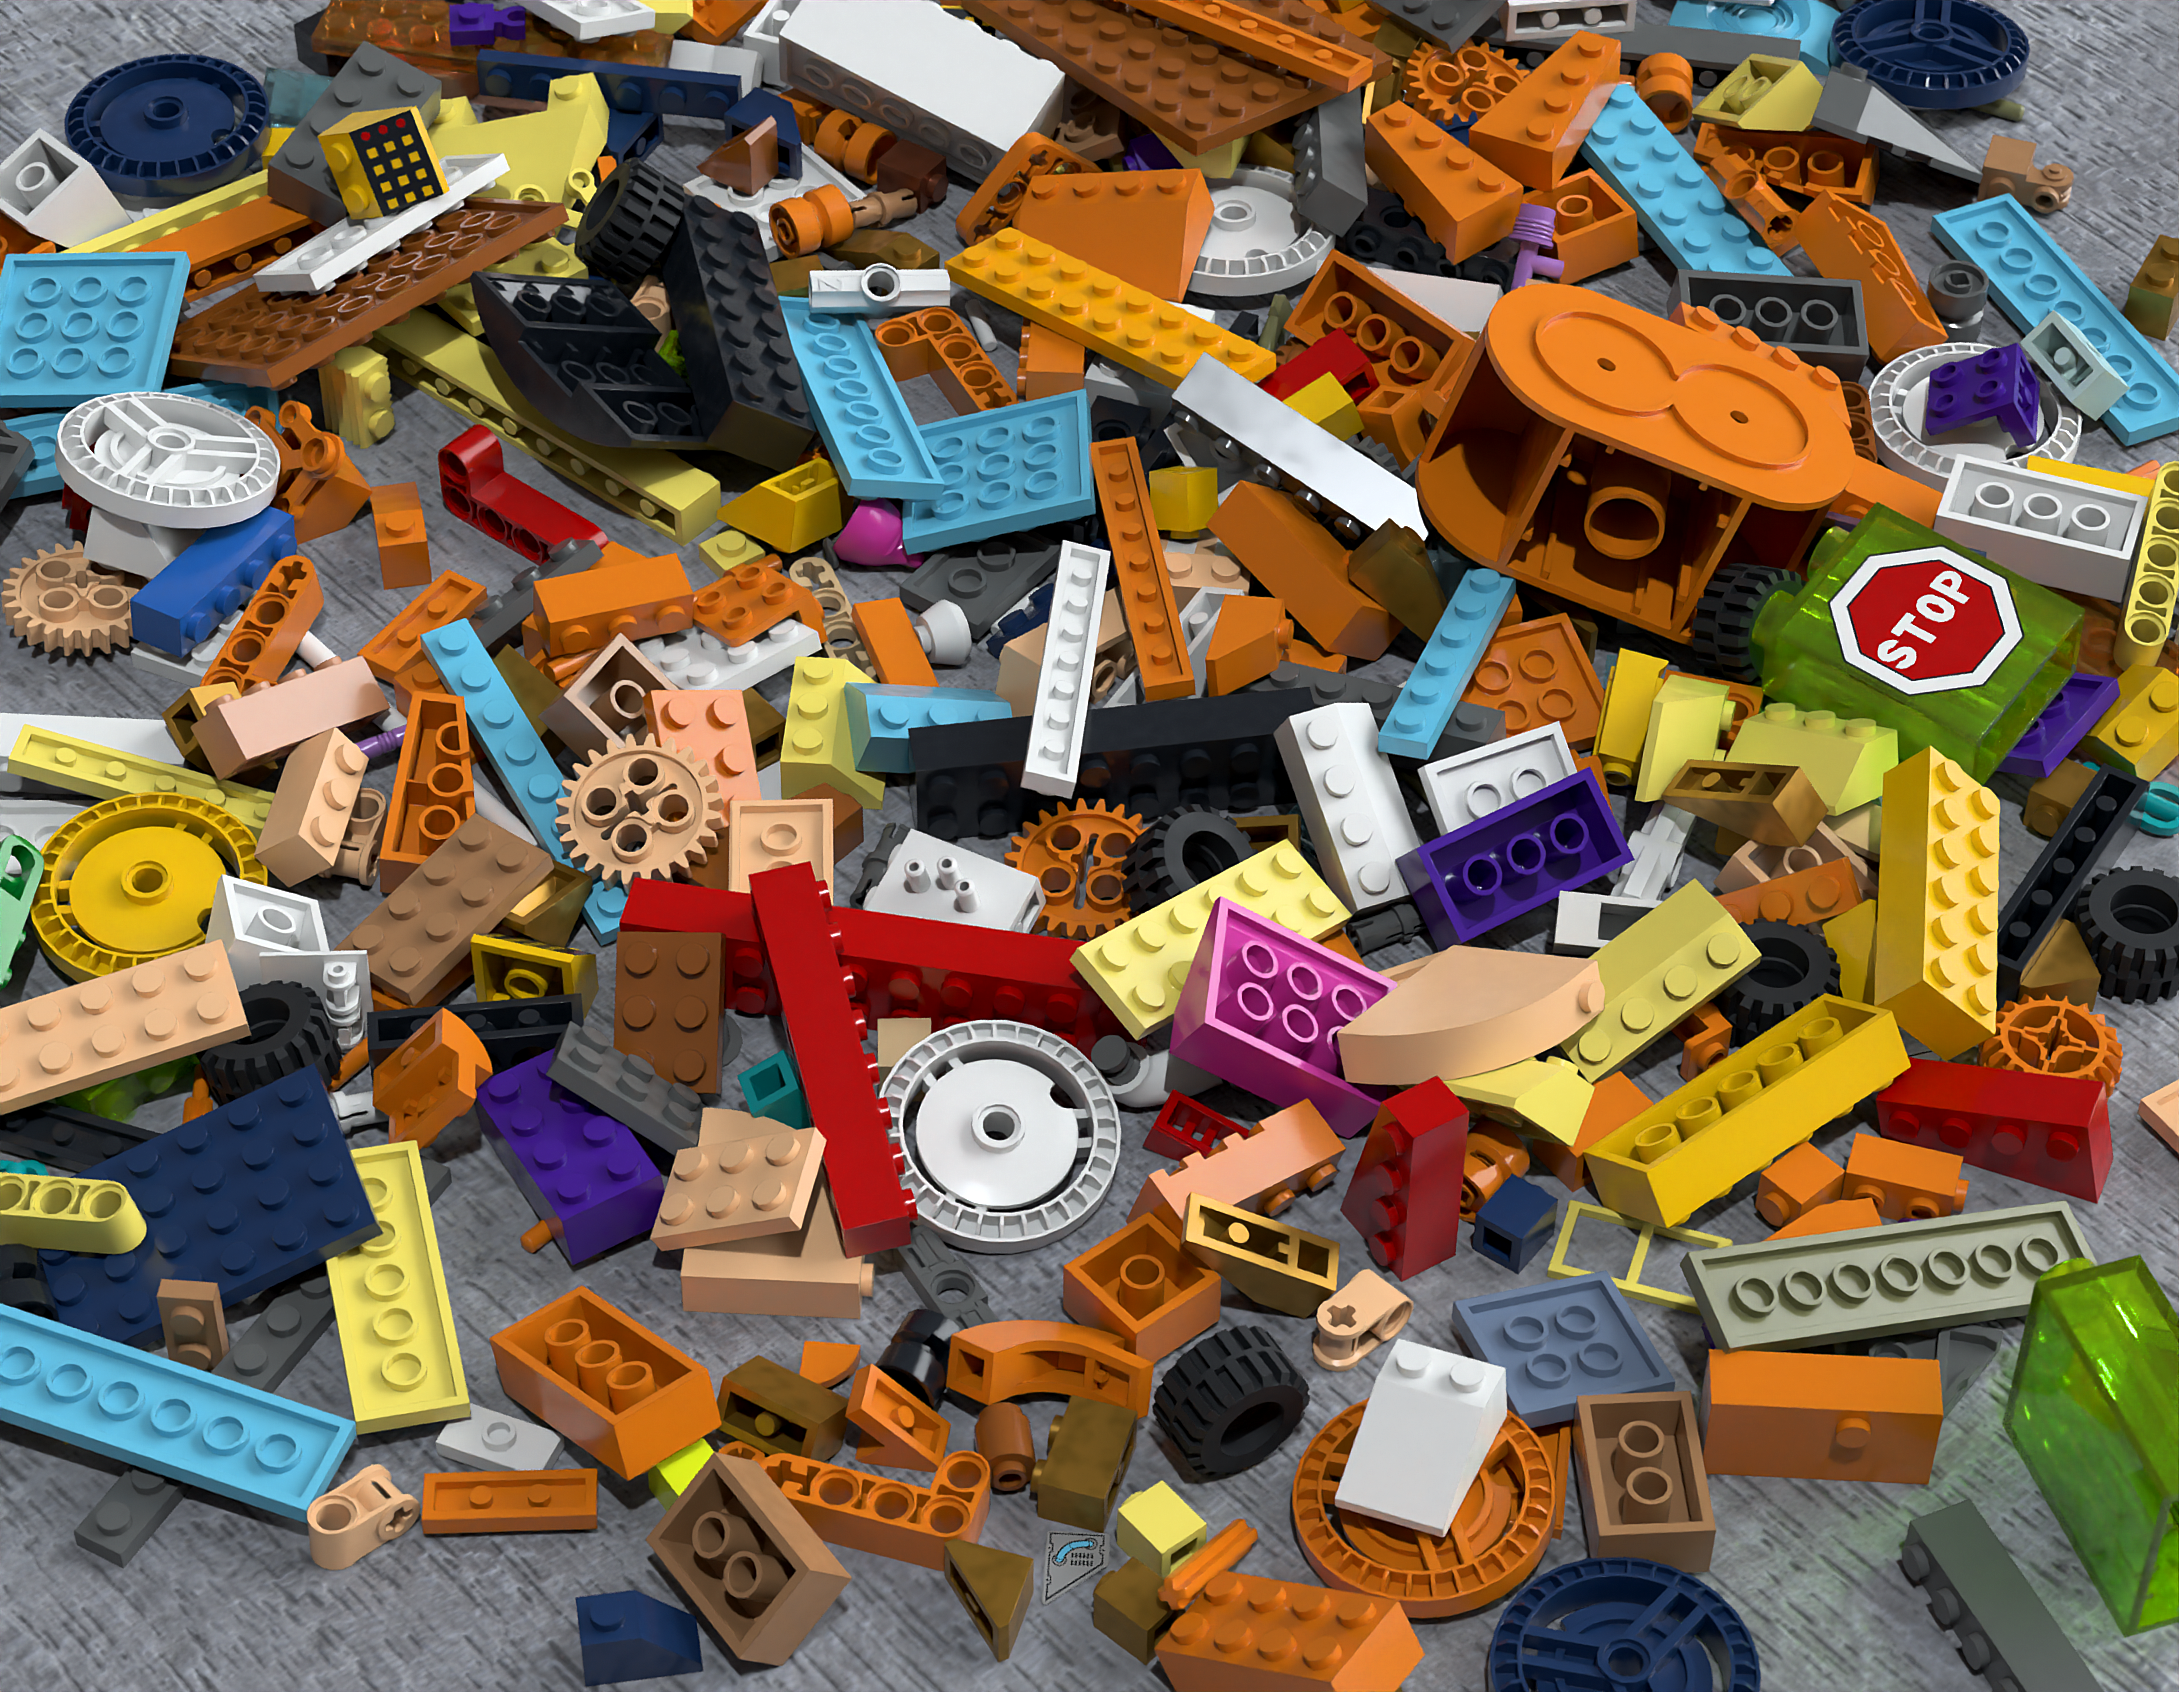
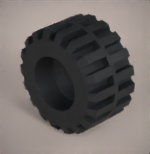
[574,157,685,285]
[1692,563,1818,693]
[1121,804,1258,915]
[2073,866,2179,1003]
[1709,918,1841,1047]
[196,980,342,1107]
[1152,1325,1310,1477]

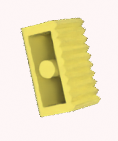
[318,345,395,449]

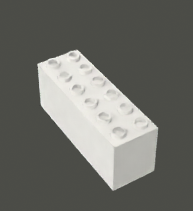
[778,0,1065,196]

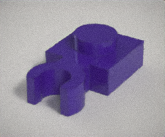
[449,2,526,46]

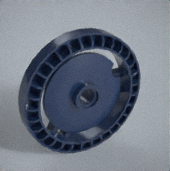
[1829,0,2030,109]
[65,54,272,198]
[1488,1557,1761,1692]

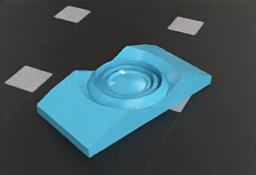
[1668,0,1841,76]

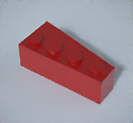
[1876,1057,2114,1204]
[1340,1076,1470,1282]

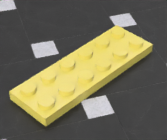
[1070,838,1353,1041]
[325,1140,471,1435]

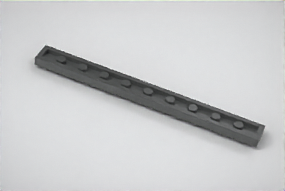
[74,1155,452,1569]

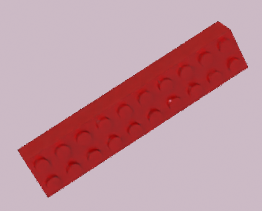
[619,877,1148,1062]

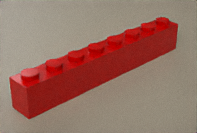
[748,861,918,1259]

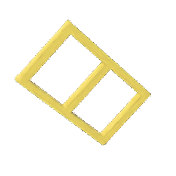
[1547,1200,1733,1316]

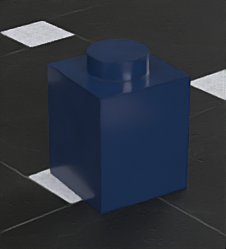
[1472,1174,1558,1275]

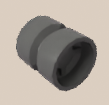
[1926,260,1989,344]

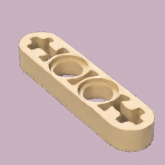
[789,557,880,684]

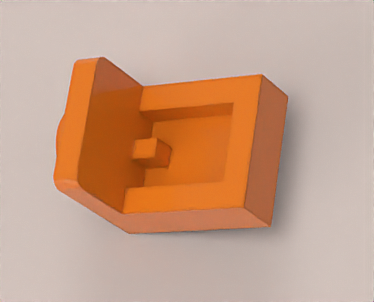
[1671,1002,1732,1082]

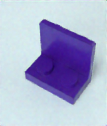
[1925,342,2040,449]

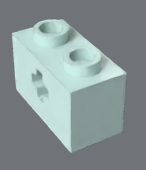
[2020,310,2130,421]

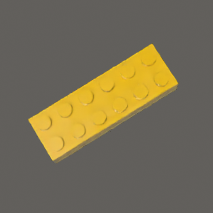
[1874,745,2000,1061]
[1582,993,1911,1229]

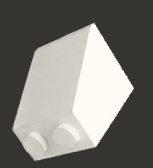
[0,128,133,248]

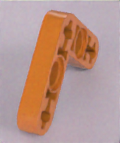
[955,132,1103,247]

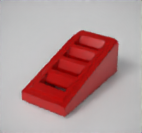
[1142,1089,1250,1162]

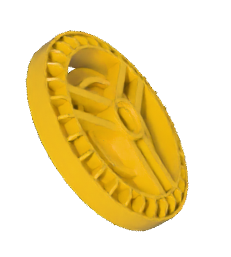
[30,792,270,983]

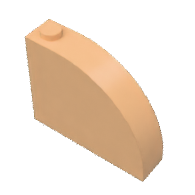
[1337,945,1605,1085]
[681,1108,874,1319]

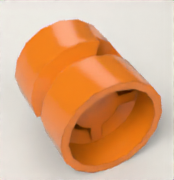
[1636,52,1693,134]
[814,109,897,185]
[768,184,854,259]
[1459,1120,1530,1223]

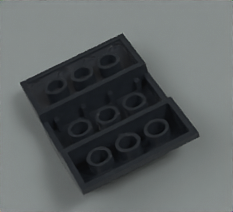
[470,271,724,451]

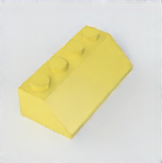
[1555,878,1762,1084]

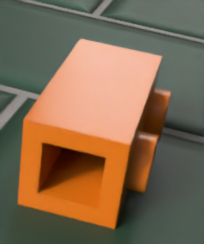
[1841,1132,1969,1220]

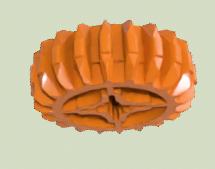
[1977,992,2123,1102]

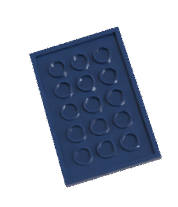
[34,1063,383,1349]

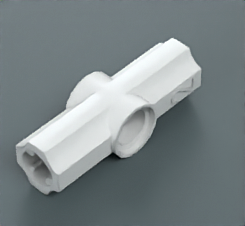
[808,263,950,320]
[1610,799,1697,901]

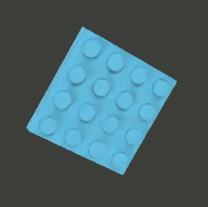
[0,251,191,408]
[903,388,1096,555]

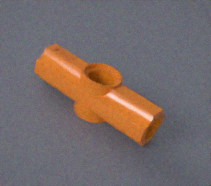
[1707,153,1799,245]

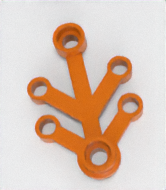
[240,400,345,525]

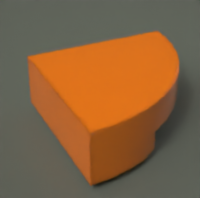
[799,1341,861,1388]

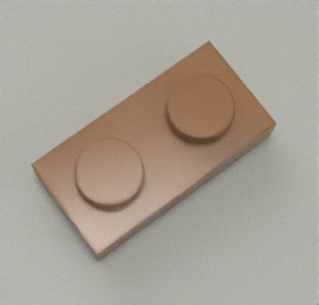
[157,1279,230,1370]

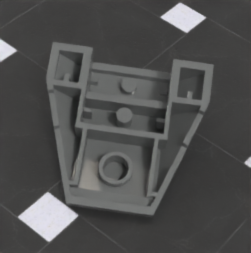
[1810,62,1983,183]

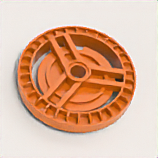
[1292,1397,1556,1618]

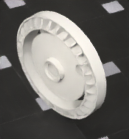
[1187,163,1336,296]
[1868,343,2082,493]
[54,392,281,528]
[879,1020,1121,1254]

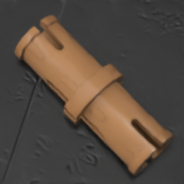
[848,188,917,229]

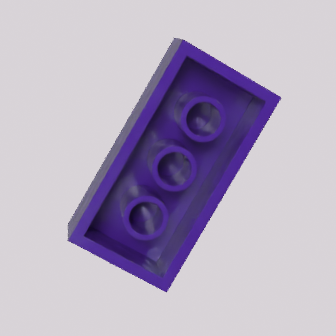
[1395,766,1635,952]
[474,1048,665,1265]

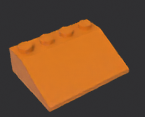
[1018,168,1215,304]

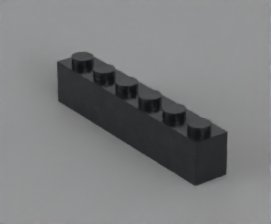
[1996,763,2151,1009]

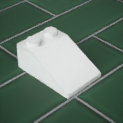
[1335,1338,1507,1538]

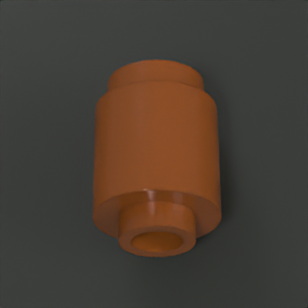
[974,1402,1036,1491]

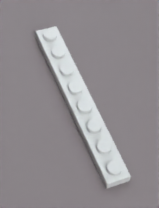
[1020,540,1111,799]

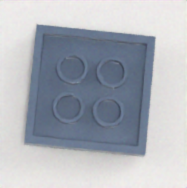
[1451,1270,1676,1428]

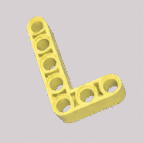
[2113,461,2179,671]
[0,1172,147,1254]

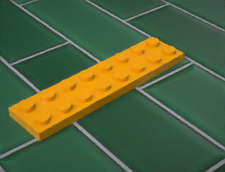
[944,227,1276,391]

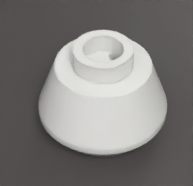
[913,600,972,665]

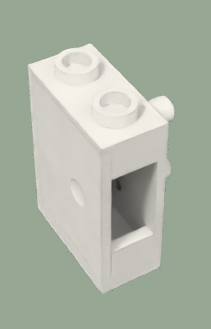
[863,829,1046,934]
[1553,891,1664,957]

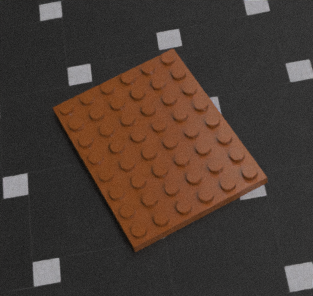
[961,0,1393,157]
[165,196,570,391]

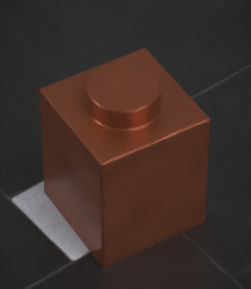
[877,138,949,215]

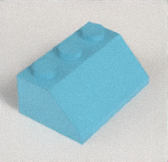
[844,682,1012,773]

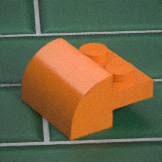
[372,1007,493,1150]

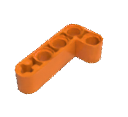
[875,307,1019,416]
[199,555,324,695]
[759,1450,990,1571]

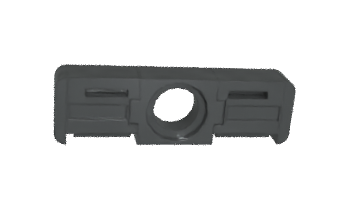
[893,1224,999,1330]

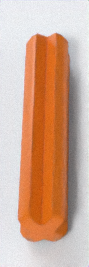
[1158,1519,1258,1610]

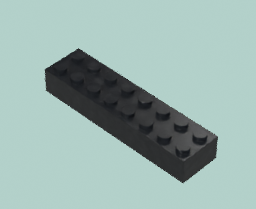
[658,193,816,473]
[908,687,1316,840]

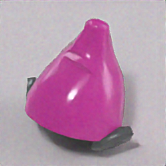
[823,497,925,569]

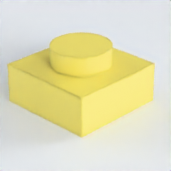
[698,527,765,579]

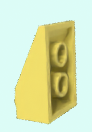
[1635,675,1736,802]

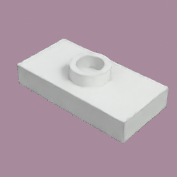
[436,1403,565,1471]

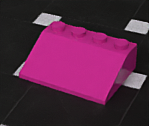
[1169,896,1398,1139]

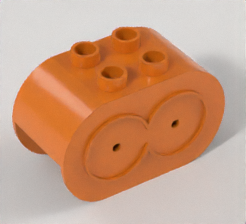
[1415,284,1855,646]

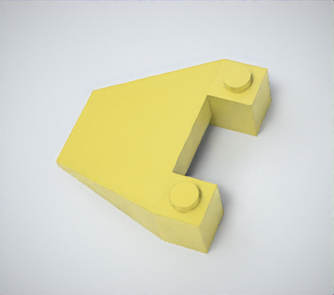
[427,72,610,239]

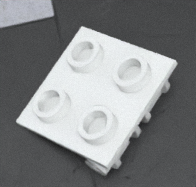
[259,950,374,1053]

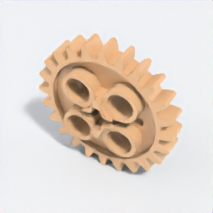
[1,541,150,657]
[555,733,724,895]

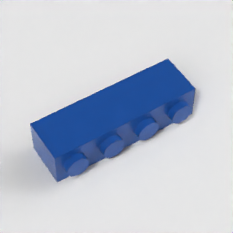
[130,506,297,658]

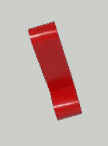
[438,424,609,566]

